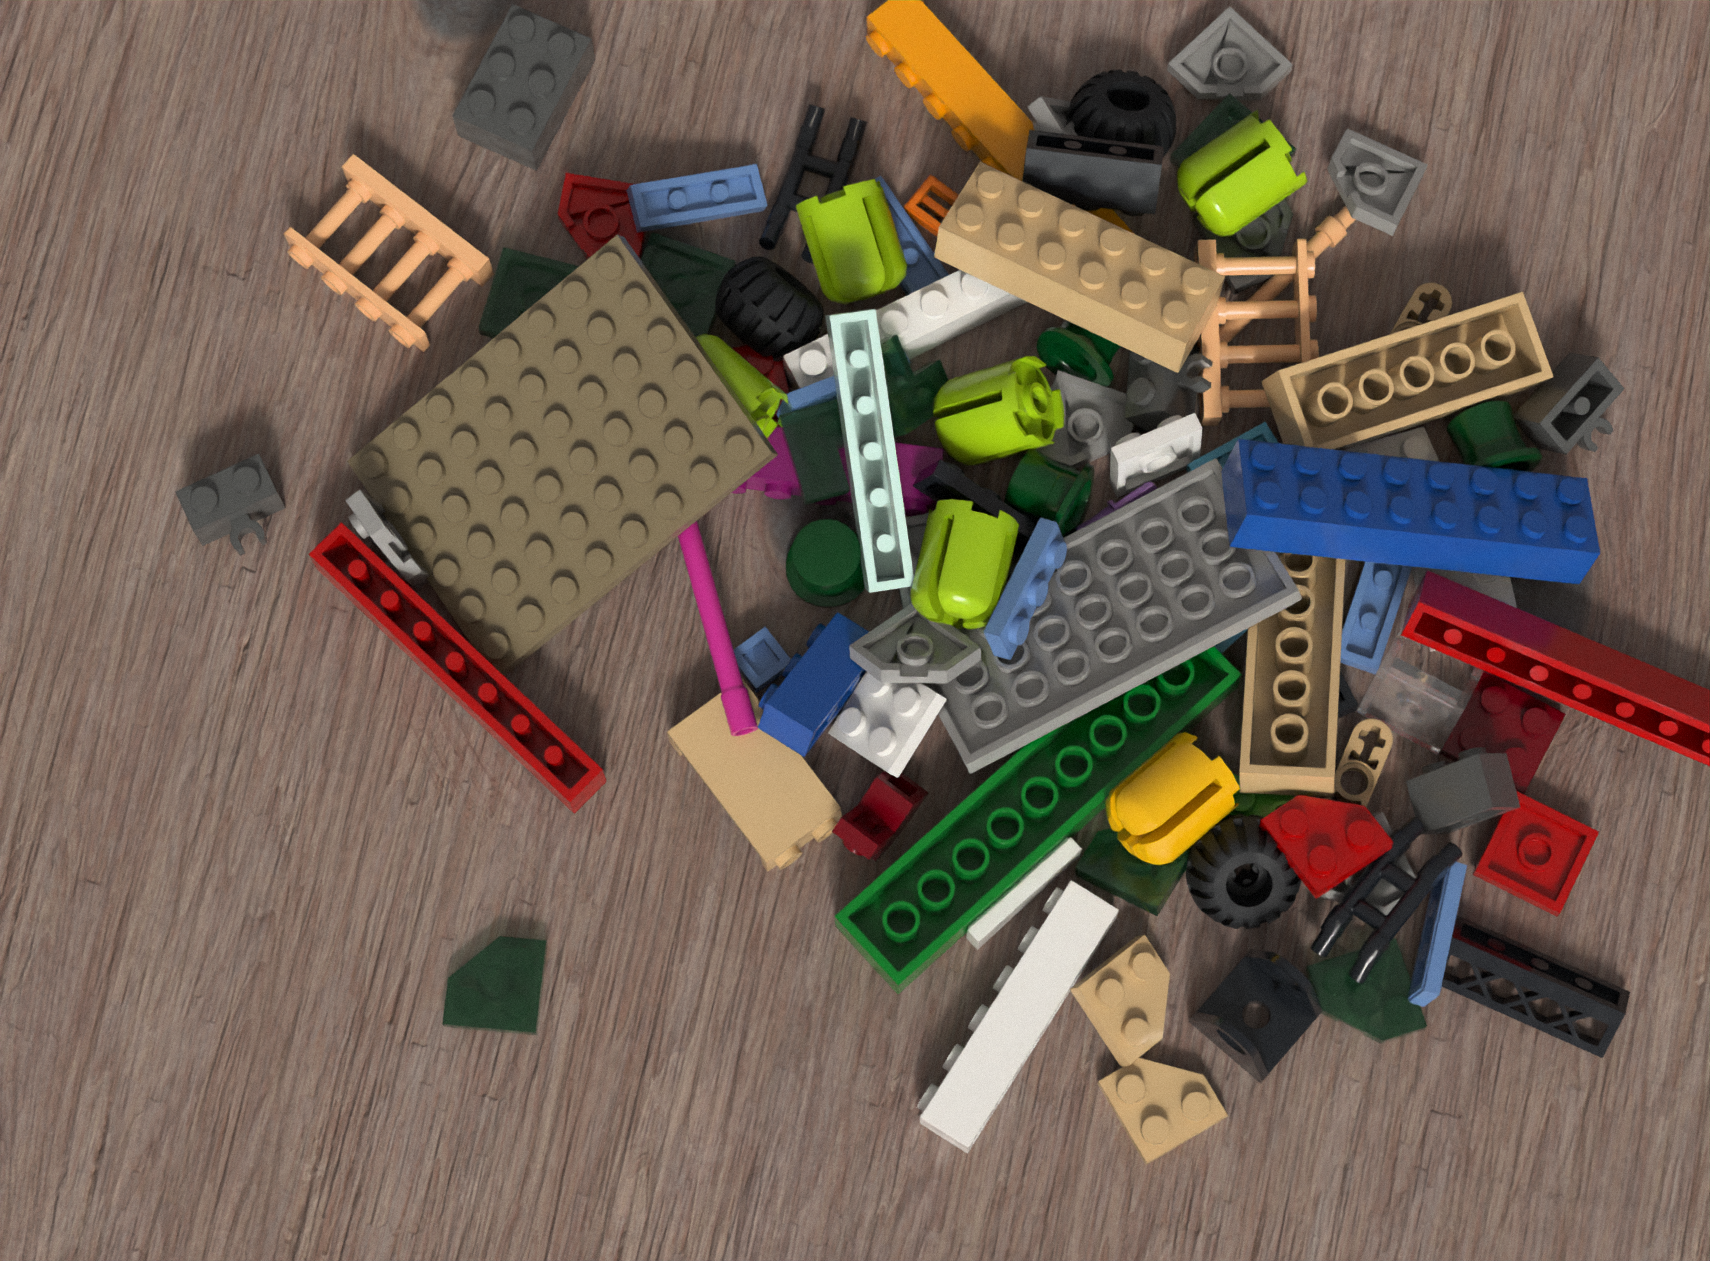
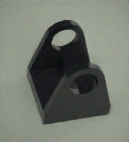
[1189,949,1323,1083]

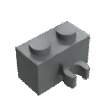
[1125,345,1213,432]
[1513,353,1625,454]
[175,453,285,555]
[1406,747,1520,834]

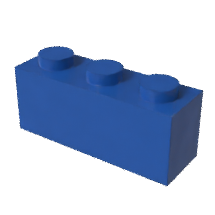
[758,612,869,757]

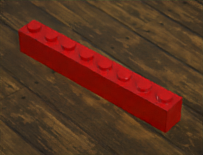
[309,522,607,814]
[1401,570,1710,766]

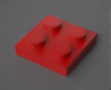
[1473,791,1599,917]

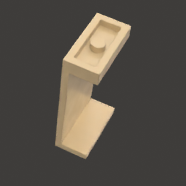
[667,679,842,872]

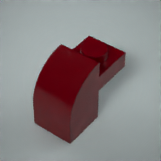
[832,771,929,861]

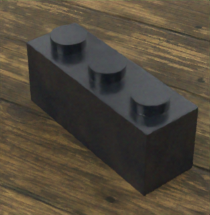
[1022,130,1164,216]

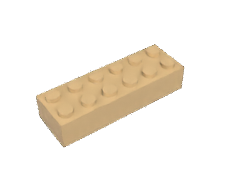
[934,162,1225,373]
[1261,292,1554,451]
[1239,552,1346,798]

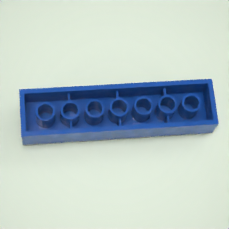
[1221,439,1600,584]

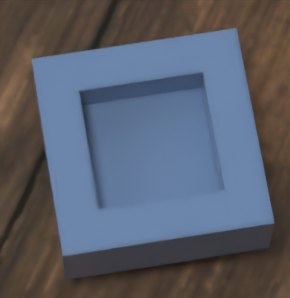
[734,626,791,693]

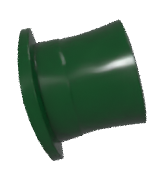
[1036,320,1121,387]
[1447,401,1542,472]
[1004,449,1094,538]
[786,519,865,608]

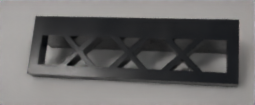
[1441,915,1630,1058]

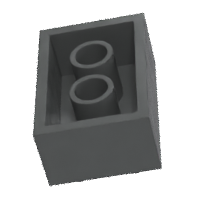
[452,4,595,171]

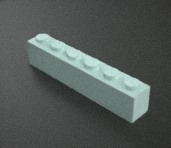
[825,309,914,593]

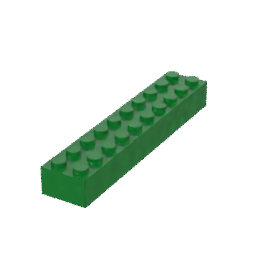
[834,646,1242,994]

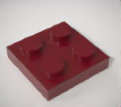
[1439,671,1566,794]

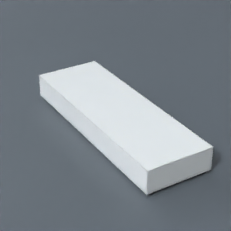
[966,837,1082,950]

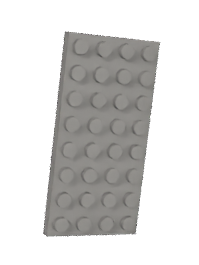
[922,458,1302,774]

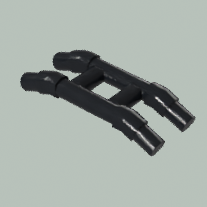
[759,104,867,264]
[1310,817,1462,984]

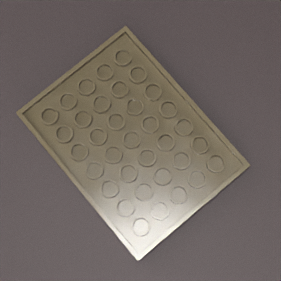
[347,235,778,676]

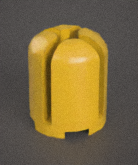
[1105,732,1240,865]

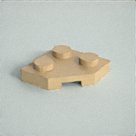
[1070,934,1170,1067]
[1097,1058,1228,1165]

